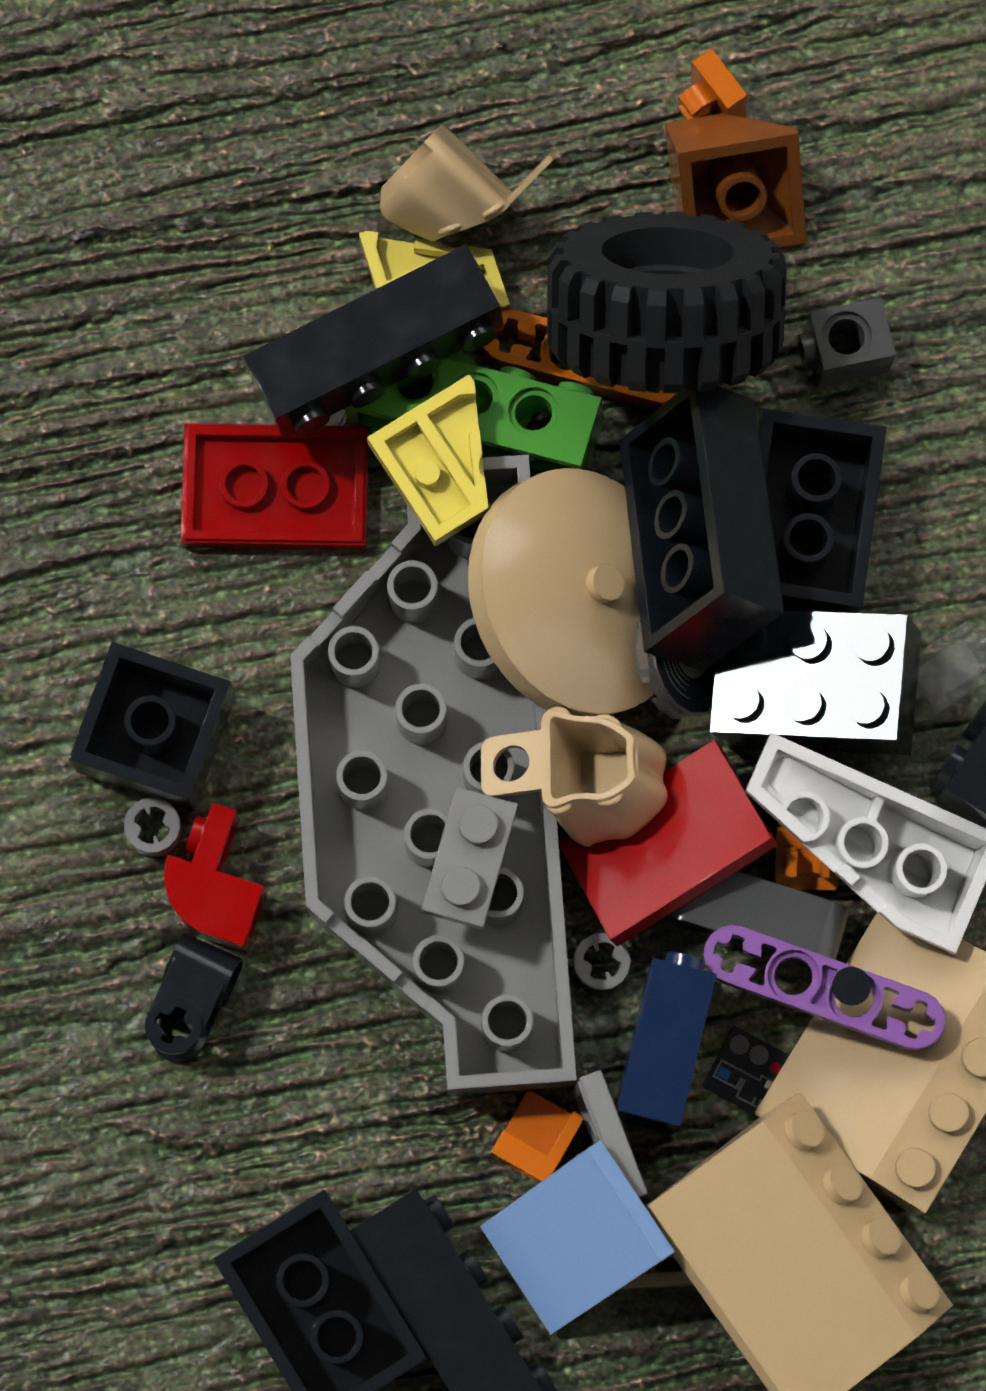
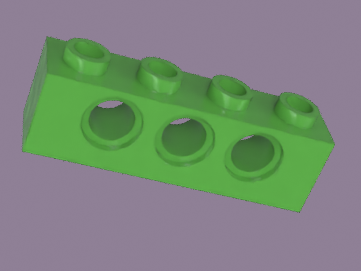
[345,352,604,474]

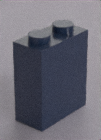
[615,952,717,1135]

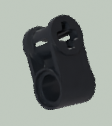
[145,934,243,1063]

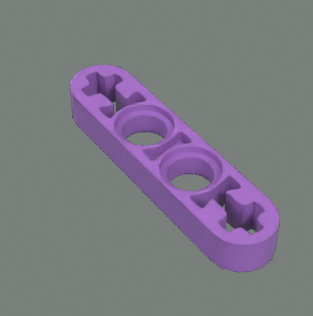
[704,925,945,1051]

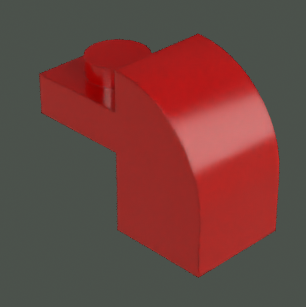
[164,803,267,953]

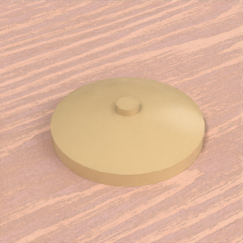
[468,468,664,716]

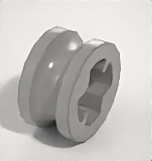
[124,797,182,857]
[573,933,631,991]

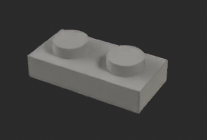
[421,787,518,930]

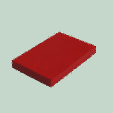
[181,423,369,550]
[558,739,778,947]

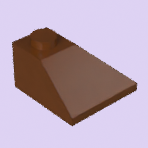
[665,113,807,248]

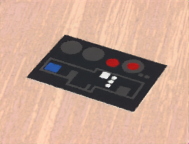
[702,1025,789,1114]

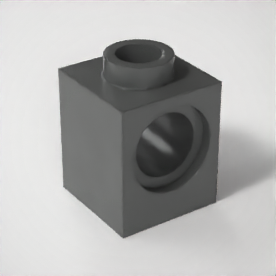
[798,297,896,387]

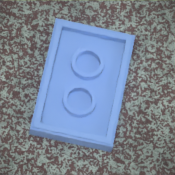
[480,1140,675,1335]

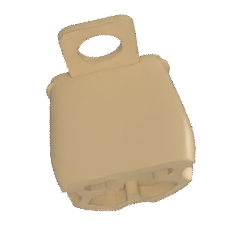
[379,124,557,242]
[481,706,668,847]

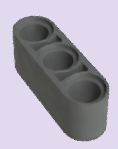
[661,871,851,968]

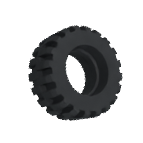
[547,212,787,393]

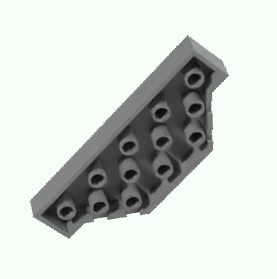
[290,455,577,1096]

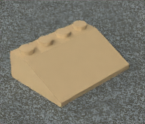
[753,912,986,1217]
[645,1092,953,1391]

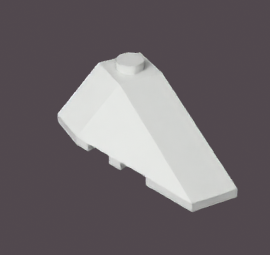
[745,732,986,954]

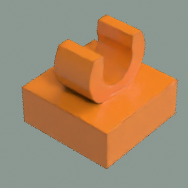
[678,48,747,120]
[773,822,838,890]

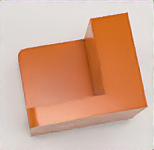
[490,1091,585,1184]

